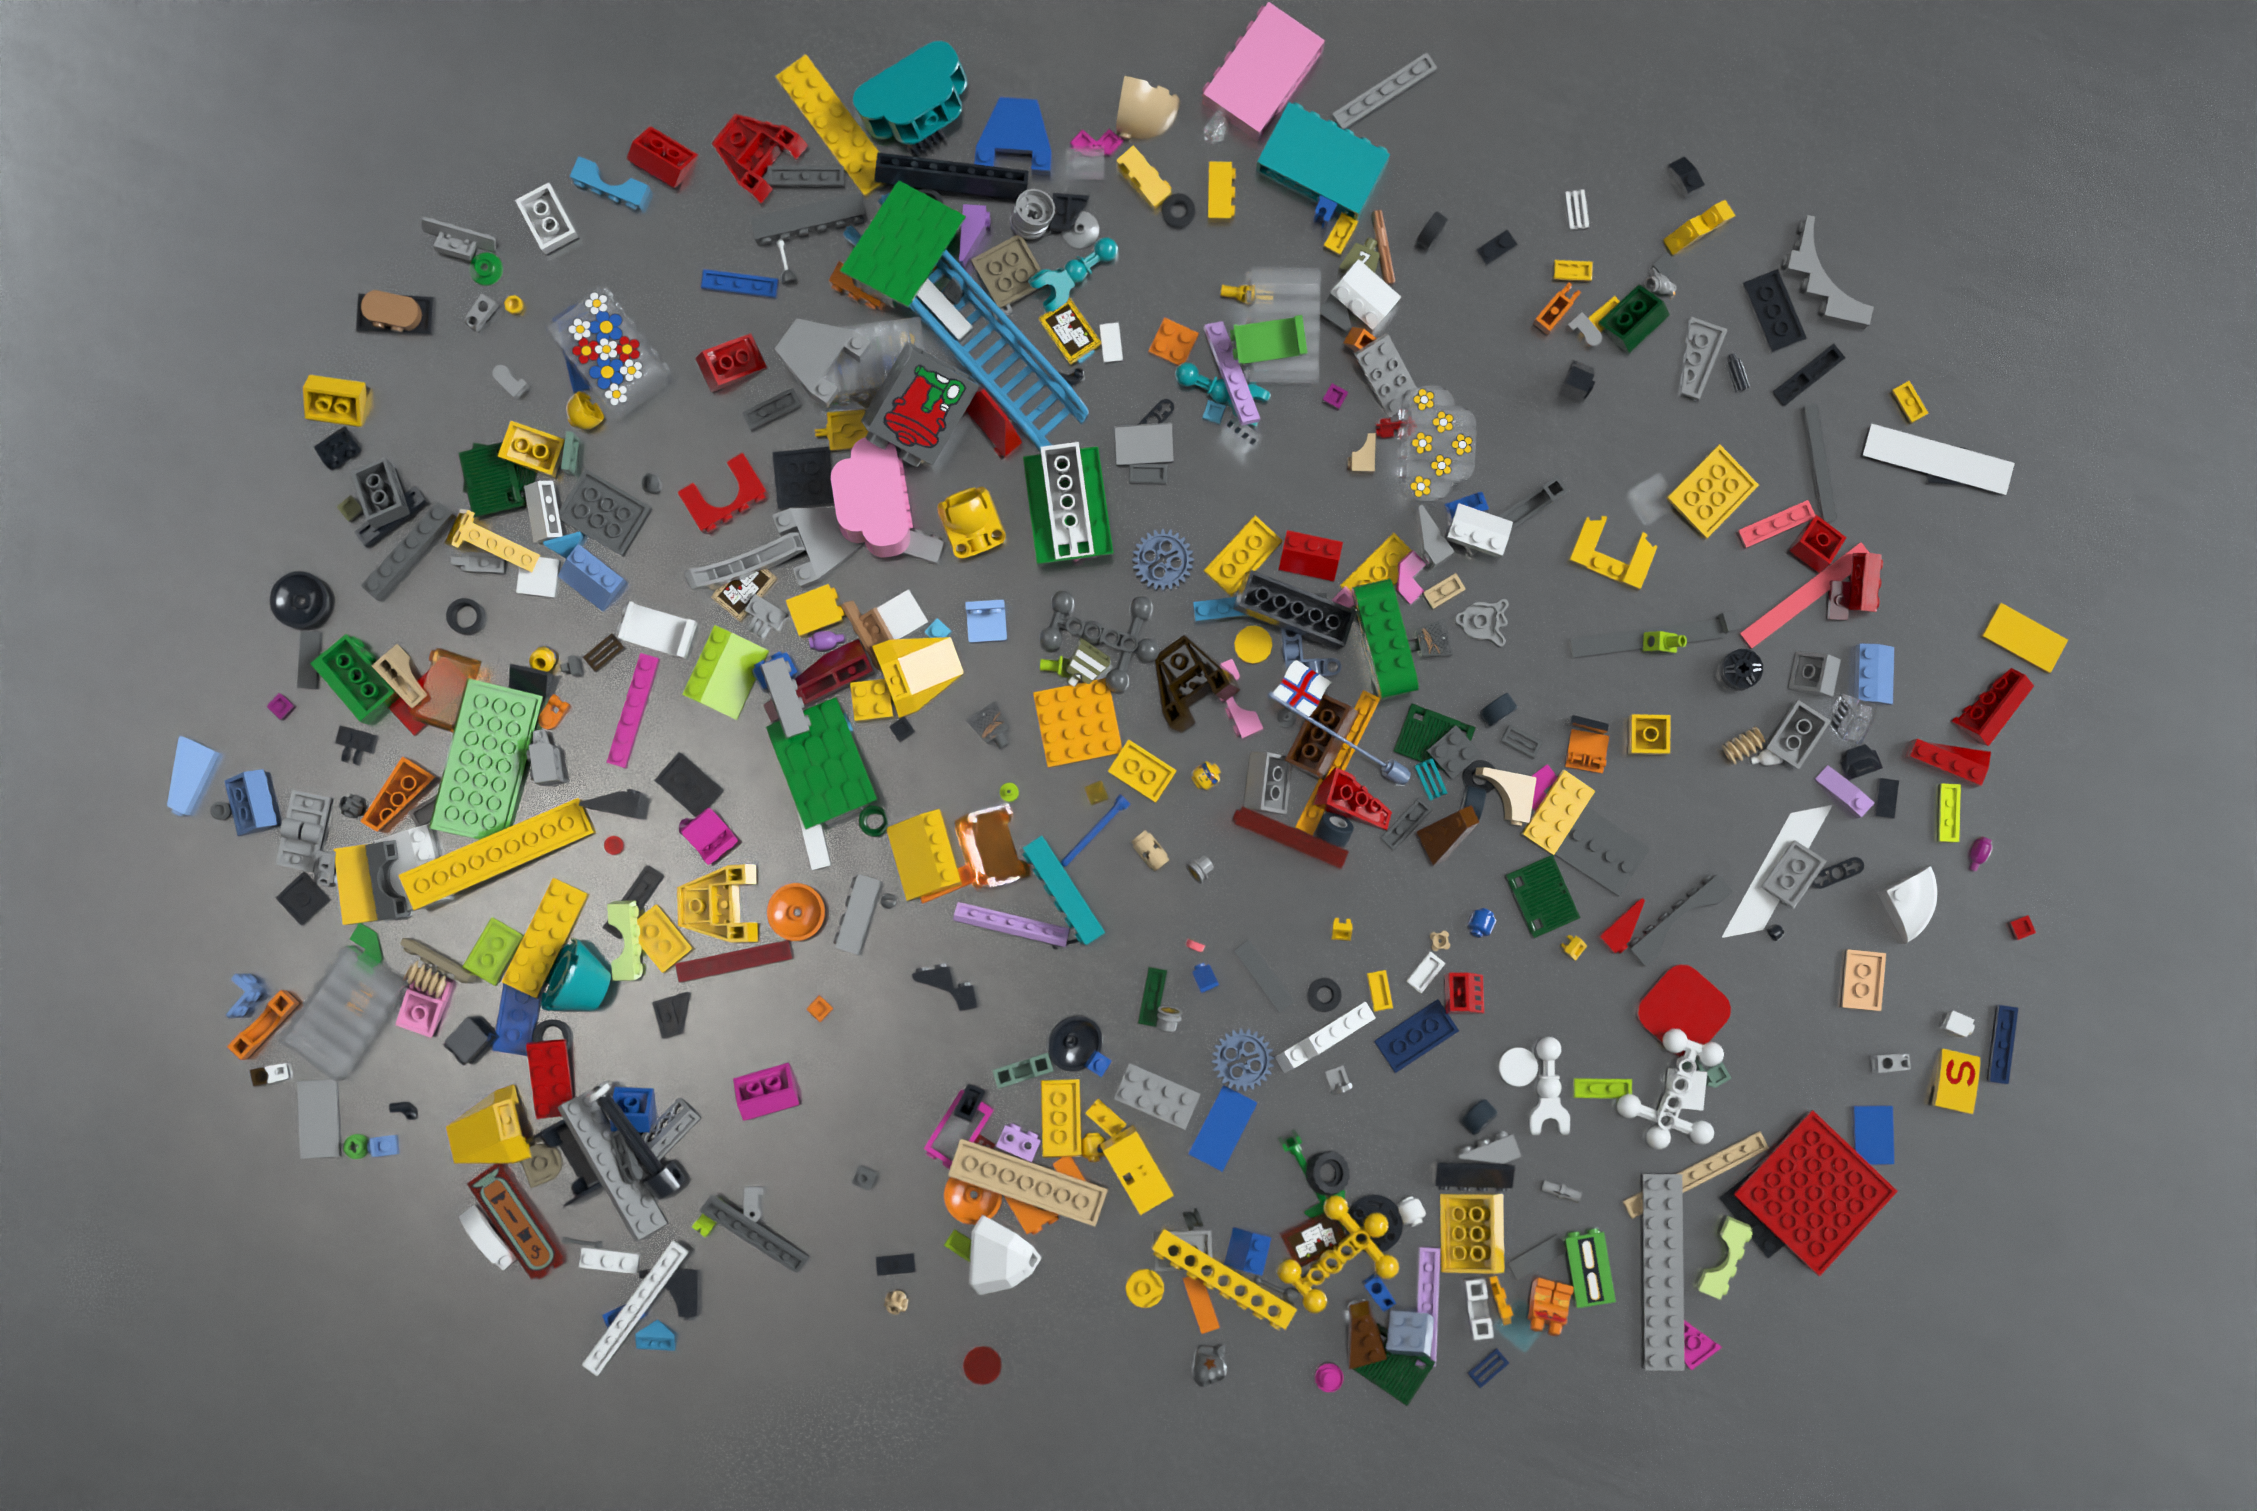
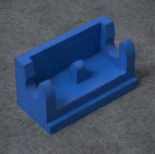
[1313,195,1337,230]
[1445,491,1489,523]

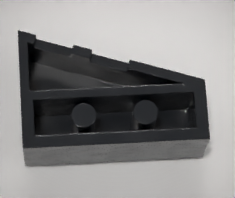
[1559,359,1595,403]

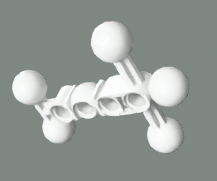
[1617,1029,1724,1150]

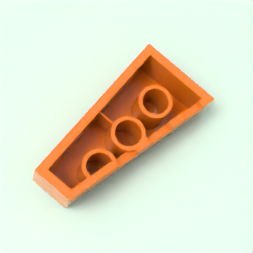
[360,756,437,832]

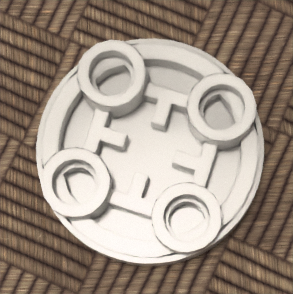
[1498,1048,1538,1086]

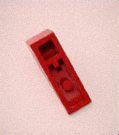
[1598,898,1645,954]

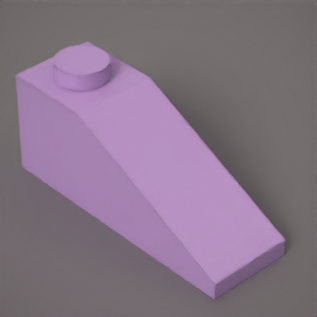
[1814,765,1874,818]

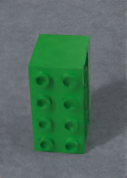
[310,634,400,725]

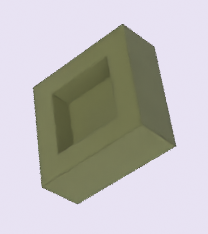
[336,495,363,522]

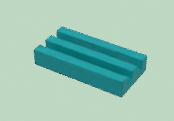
[1415,758,1448,801]

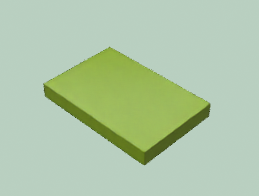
[462,917,524,986]

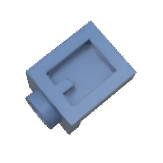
[367,1135,399,1157]

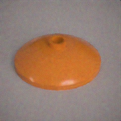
[767,883,825,941]
[944,1177,1002,1225]

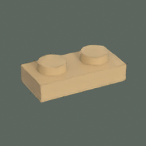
[1423,573,1466,609]

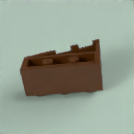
[1347,1300,1387,1369]

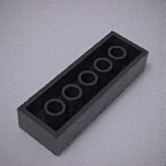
[1233,570,1356,650]

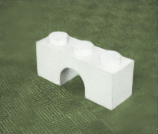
[1464,1277,1494,1340]

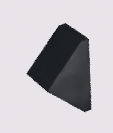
[953,1084,986,1122]

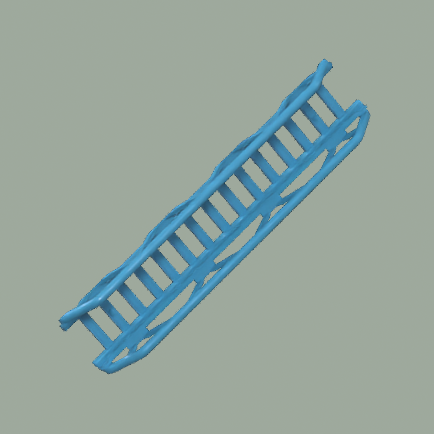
[843,193,1089,452]

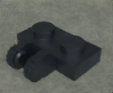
[335,725,378,765]

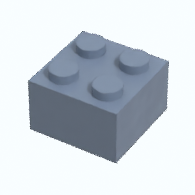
[1386,1311,1434,1357]

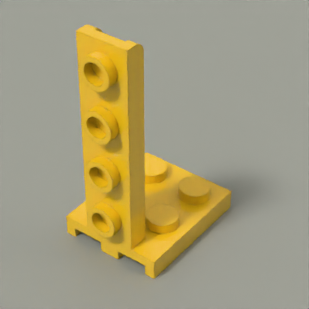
[444,509,540,572]

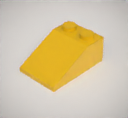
[498,421,565,478]

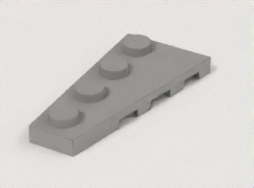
[1681,317,1727,400]

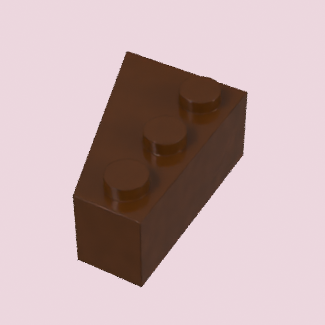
[1417,805,1480,866]

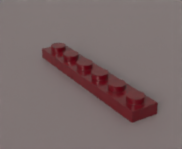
[675,940,793,983]

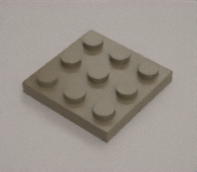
[970,235,1045,309]

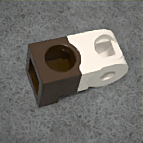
[250,1063,289,1087]

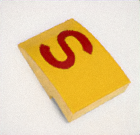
[1932,1048,1980,1114]

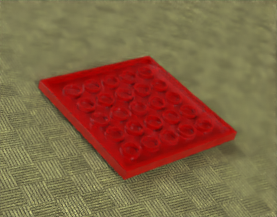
[1733,1110,1898,1276]

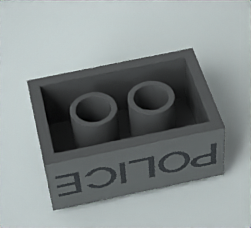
[351,457,410,529]

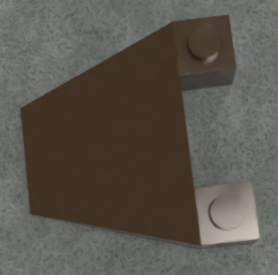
[1155,635,1241,733]

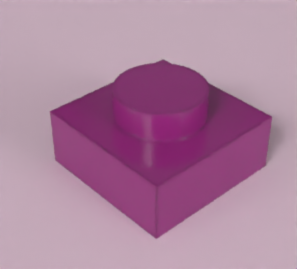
[1322,383,1348,410]
[266,693,294,720]

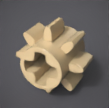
[884,1290,909,1315]

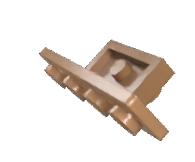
[842,600,894,671]

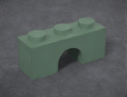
[992,1053,1054,1089]

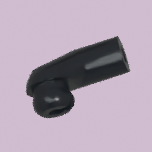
[389,1101,417,1120]

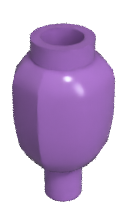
[809,631,844,651]

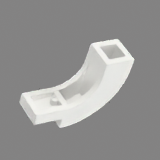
[459,1205,518,1270]

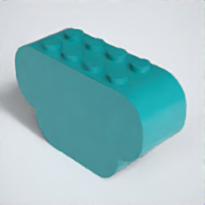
[853,41,967,145]

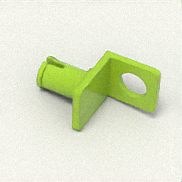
[1643,631,1687,653]
[1040,656,1070,678]

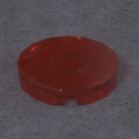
[963,1345,1002,1385]

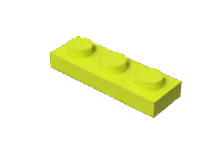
[1938,784,1961,842]

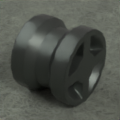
[1183,1208,1204,1231]

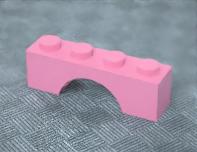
[1219,659,1263,739]

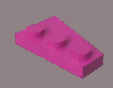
[1684,1320,1722,1370]

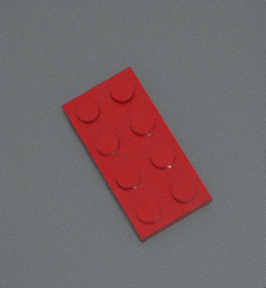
[526,1039,574,1119]

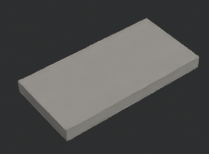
[297,1079,341,1159]

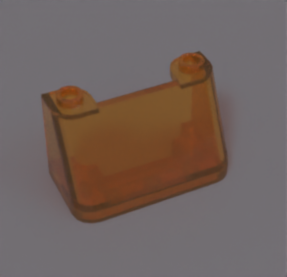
[409,647,482,733]
[955,803,1031,892]

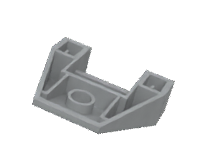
[774,318,871,408]
[772,508,865,589]

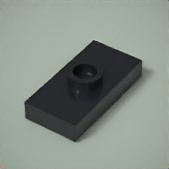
[875,1253,916,1276]

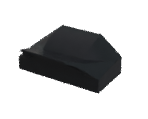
[1839,744,1883,781]

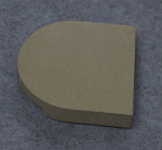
[521,1143,563,1188]

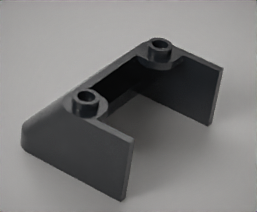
[526,1119,603,1208]

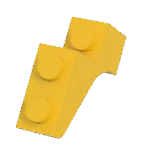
[1663,200,1735,255]

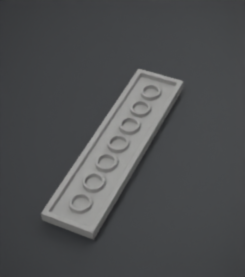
[558,1090,667,1242]

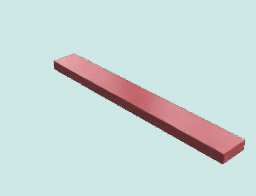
[1740,542,1869,649]

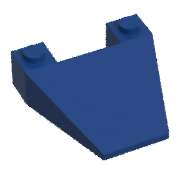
[974,97,1052,176]

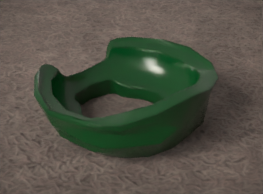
[859,805,888,837]

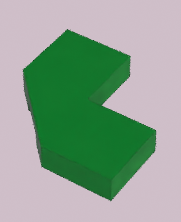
[349,923,383,976]

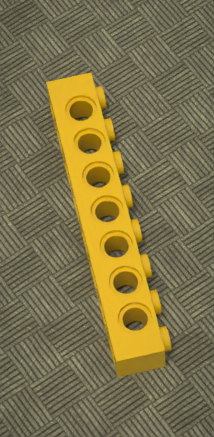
[1151,1228,1297,1330]

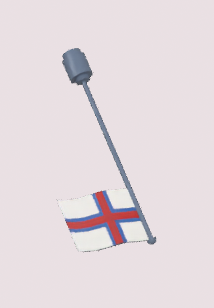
[1267,660,1411,785]

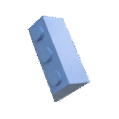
[558,544,626,611]
[1854,643,1894,705]
[224,769,277,836]

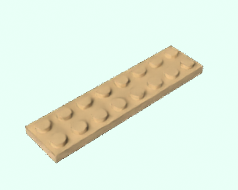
[948,1139,1108,1226]

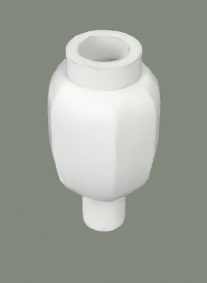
[1751,749,1783,766]

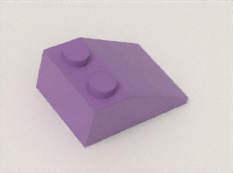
[959,204,991,269]

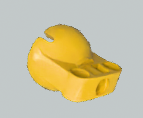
[937,487,1006,558]

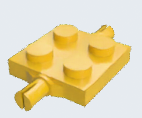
[815,409,869,451]

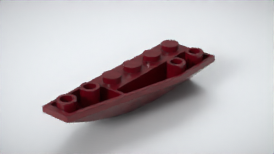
[763,639,875,723]

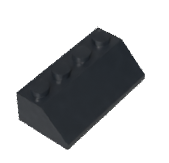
[1433,1162,1515,1192]

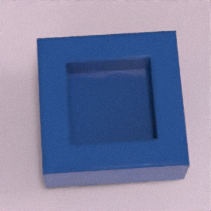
[1084,1050,1112,1077]

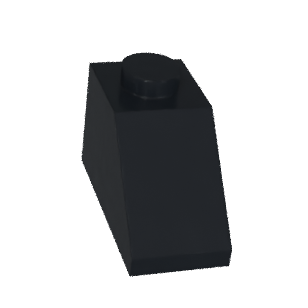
[1667,156,1705,198]

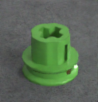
[343,1134,369,1159]

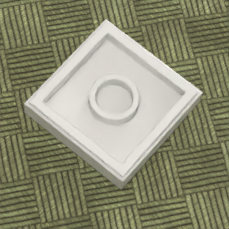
[516,557,560,598]
[877,589,929,639]
[1665,1068,1707,1110]

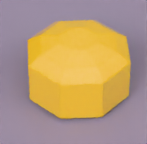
[504,295,524,315]

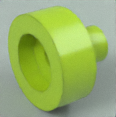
[1000,783,1019,802]

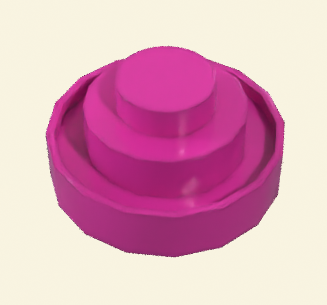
[1315,1363,1344,1392]

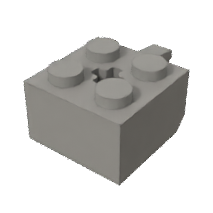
[527,730,563,786]

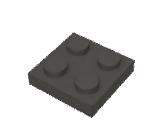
[1427,725,1481,779]

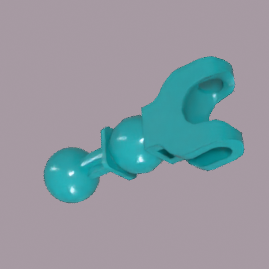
[1028,237,1118,312]
[1175,362,1271,427]

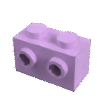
[996,1123,1041,1162]

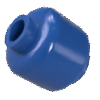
[1468,908,1496,938]

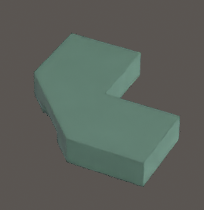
[1682,1056,1731,1088]

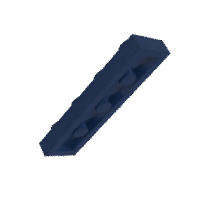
[1988,1005,2019,1084]

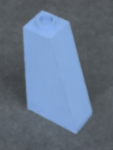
[167,736,219,817]

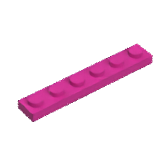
[606,653,659,768]

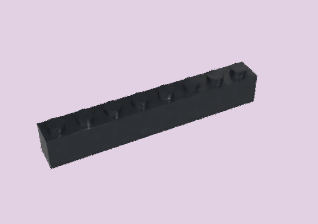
[874,152,1029,199]

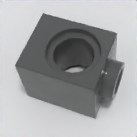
[851,1165,878,1191]

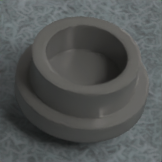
[210,801,230,821]

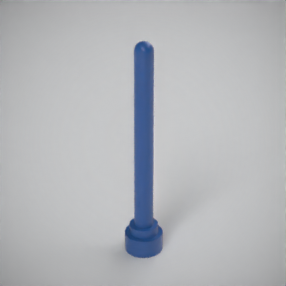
[1061,794,1131,867]

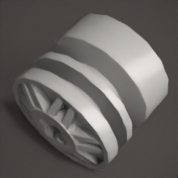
[1010,189,1055,239]

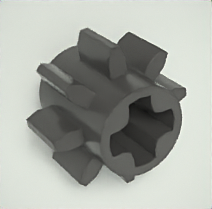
[339,793,363,819]

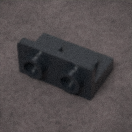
[314,426,362,471]

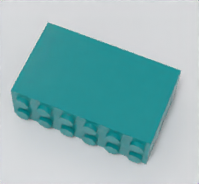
[1256,102,1390,221]

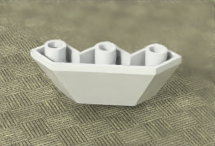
[969,1215,1042,1295]

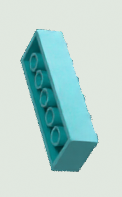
[1022,835,1106,946]

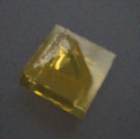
[1084,780,1109,806]

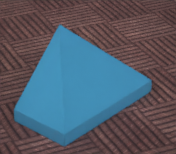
[543,531,584,559]
[635,1319,675,1351]

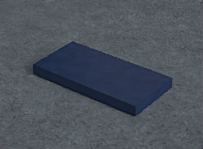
[1374,999,1459,1073]

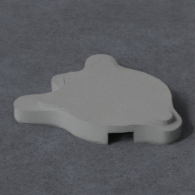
[1455,599,1509,647]

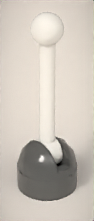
[776,240,797,285]

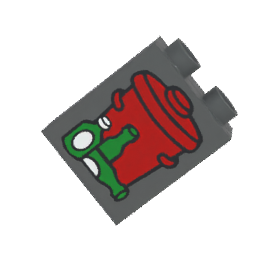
[861,341,979,467]

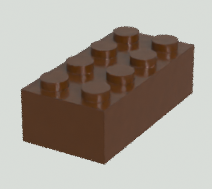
[1285,694,1359,781]

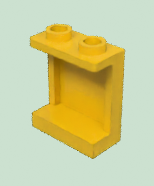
[786,584,845,638]

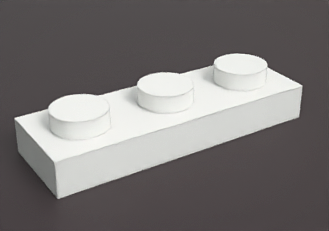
[579,1247,640,1274]

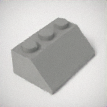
[1244,751,1292,814]

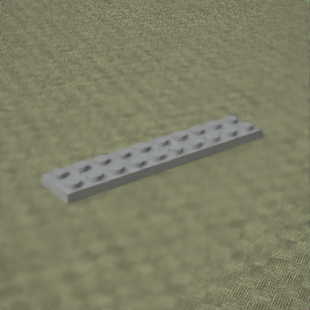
[1642,1174,1684,1371]

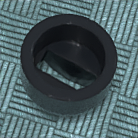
[1767,924,1784,941]

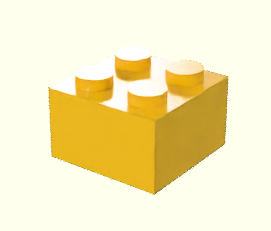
[850,679,894,723]
[1628,714,1670,755]

